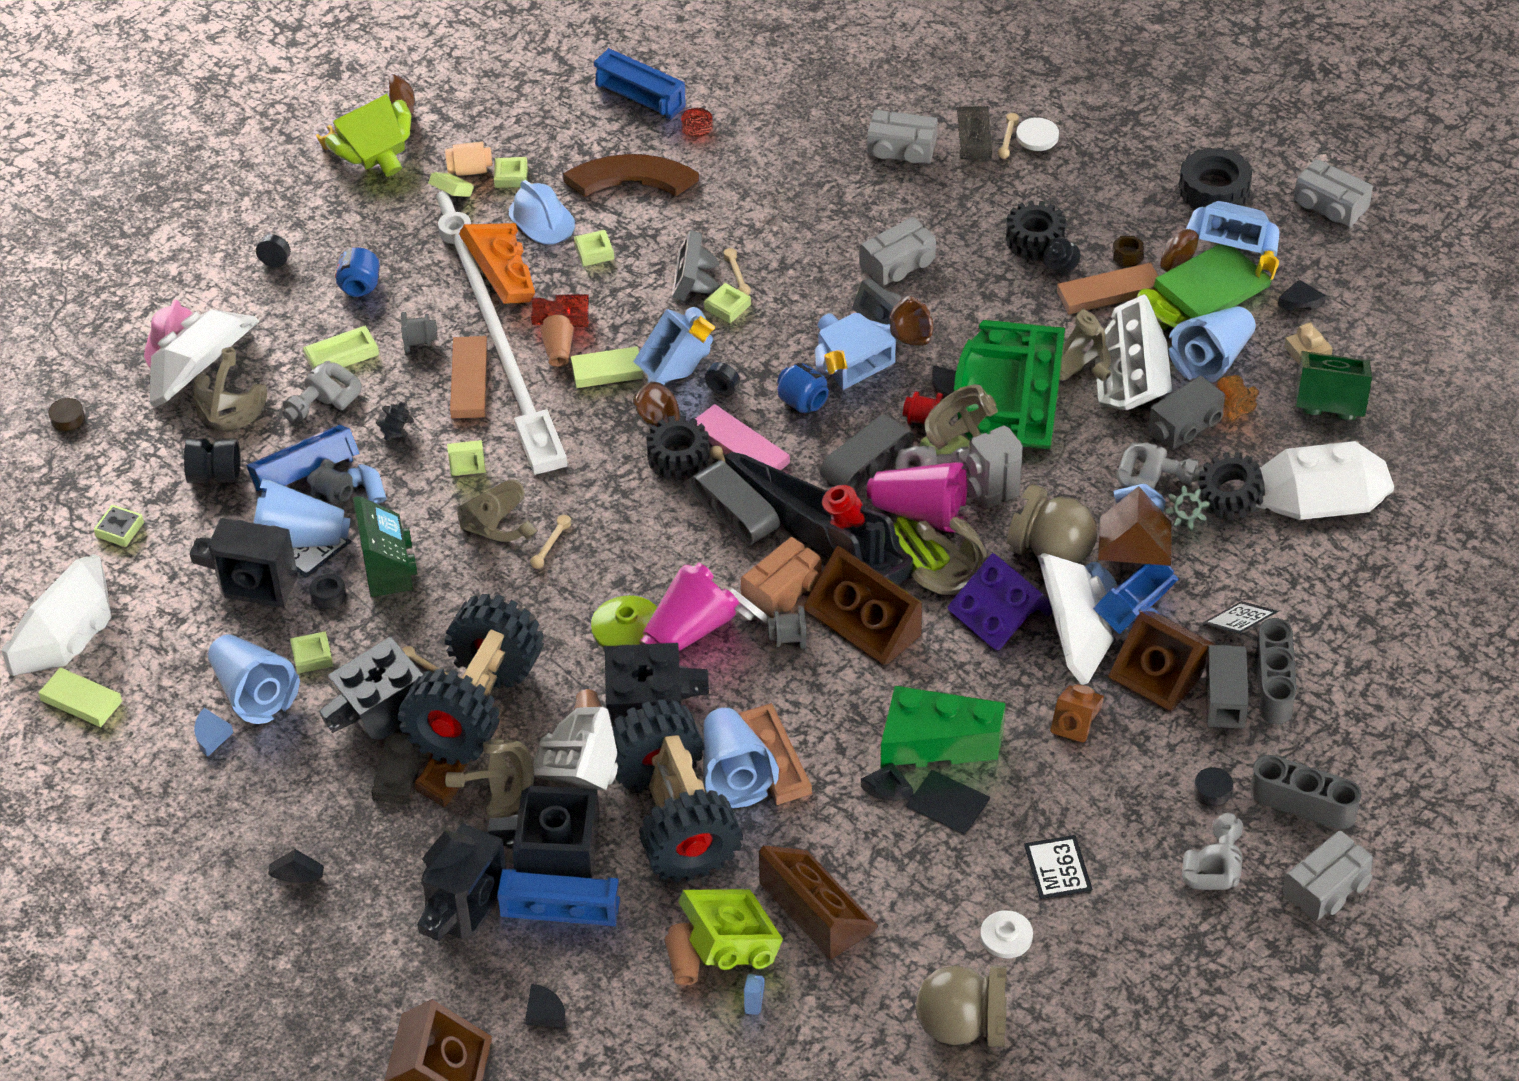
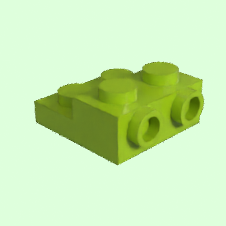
[678,889,783,970]

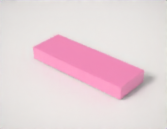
[695,404,790,470]

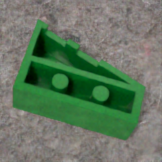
[880,686,1006,769]

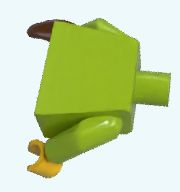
[315,74,415,177]

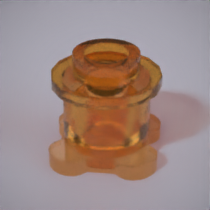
[1216,375,1260,421]

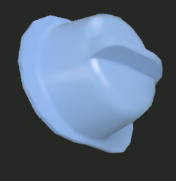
[509,180,575,244]

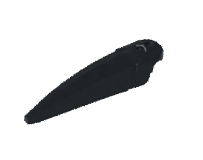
[724,452,913,585]

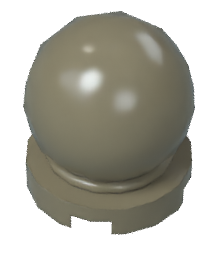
[1007,484,1097,563]
[915,965,1007,1048]

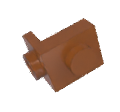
[1050,685,1104,743]

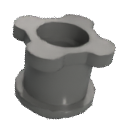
[401,312,438,353]
[307,459,353,505]
[767,606,806,649]

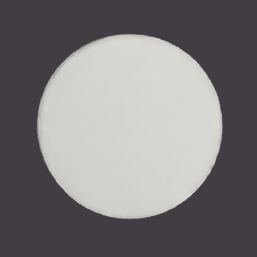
[1016,118,1059,151]
[730,588,770,624]
[980,910,1033,958]

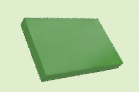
[1153,244,1272,318]

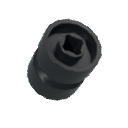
[184,438,241,483]

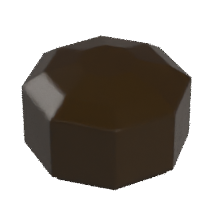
[1112,236,1144,267]

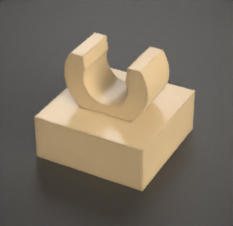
[1284,322,1333,364]

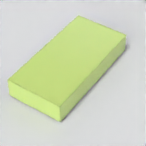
[303,325,379,370]
[571,347,643,388]
[38,667,122,727]

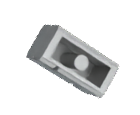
[867,109,938,164]
[1293,159,1373,227]
[859,217,936,287]
[966,426,1023,509]
[1283,830,1373,921]

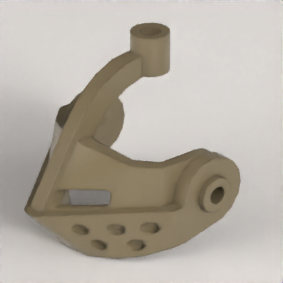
[1060,308,1112,382]
[193,347,267,430]
[925,384,998,450]
[456,479,538,542]
[912,517,987,595]
[446,738,534,820]

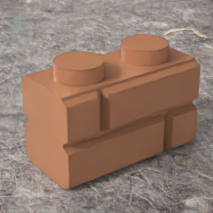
[741,537,822,618]

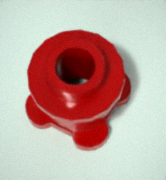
[902,391,943,425]
[822,485,865,529]

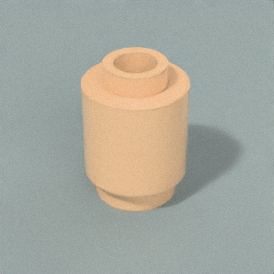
[445,141,493,177]

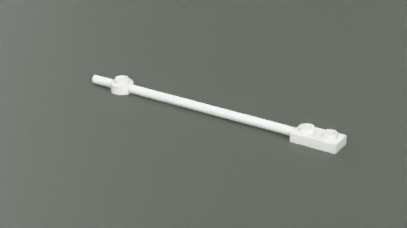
[436,191,567,475]

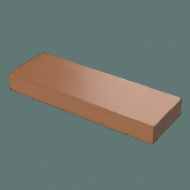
[1057,262,1159,315]
[450,336,488,419]
[738,703,812,805]

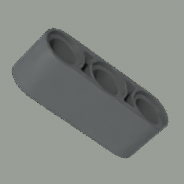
[820,414,915,492]
[689,460,780,546]
[1256,618,1297,725]
[1250,755,1362,829]

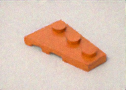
[459,223,535,304]

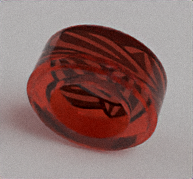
[681,107,713,137]

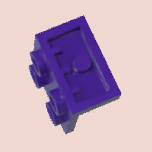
[948,552,1053,651]

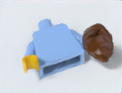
[1160,201,1279,280]
[815,296,934,390]
[633,307,715,427]

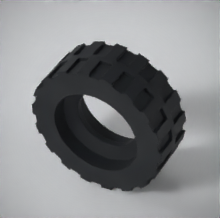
[1179,147,1252,210]

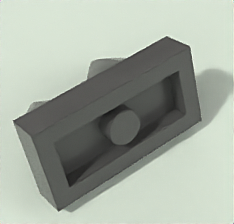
[672,230,720,301]
[852,279,902,345]

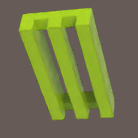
[894,516,950,571]

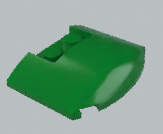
[954,320,1065,449]

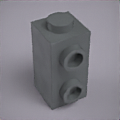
[1149,375,1225,451]
[1206,645,1248,728]

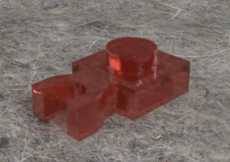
[531,294,589,327]

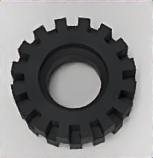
[1006,201,1066,260]
[646,416,710,480]
[1198,452,1265,520]

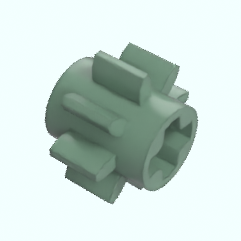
[1165,485,1210,531]

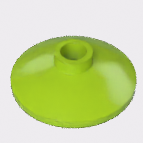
[1137,288,1191,330]
[591,595,657,648]

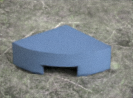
[194,708,233,757]
[744,974,765,1015]

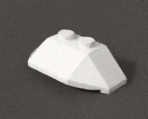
[1095,294,1172,410]
[150,309,259,408]
[1256,441,1394,520]
[1037,553,1114,685]
[1,554,111,676]
[533,707,618,790]

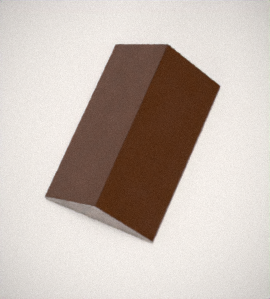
[1098,486,1172,566]
[804,546,922,665]
[758,845,878,960]

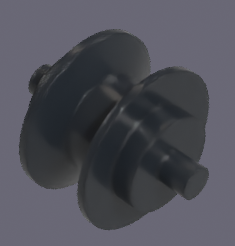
[1044,237,1080,274]
[376,401,414,441]

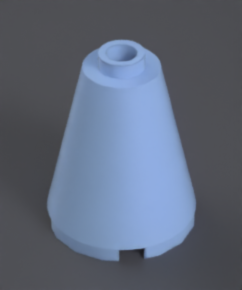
[1169,306,1256,383]
[254,479,351,548]
[208,634,300,724]
[703,708,779,808]

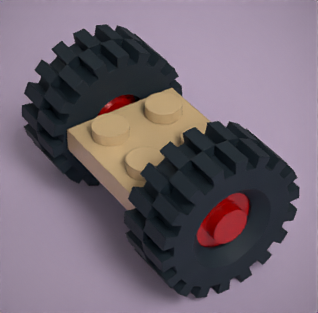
[398,594,544,765]
[612,700,743,882]

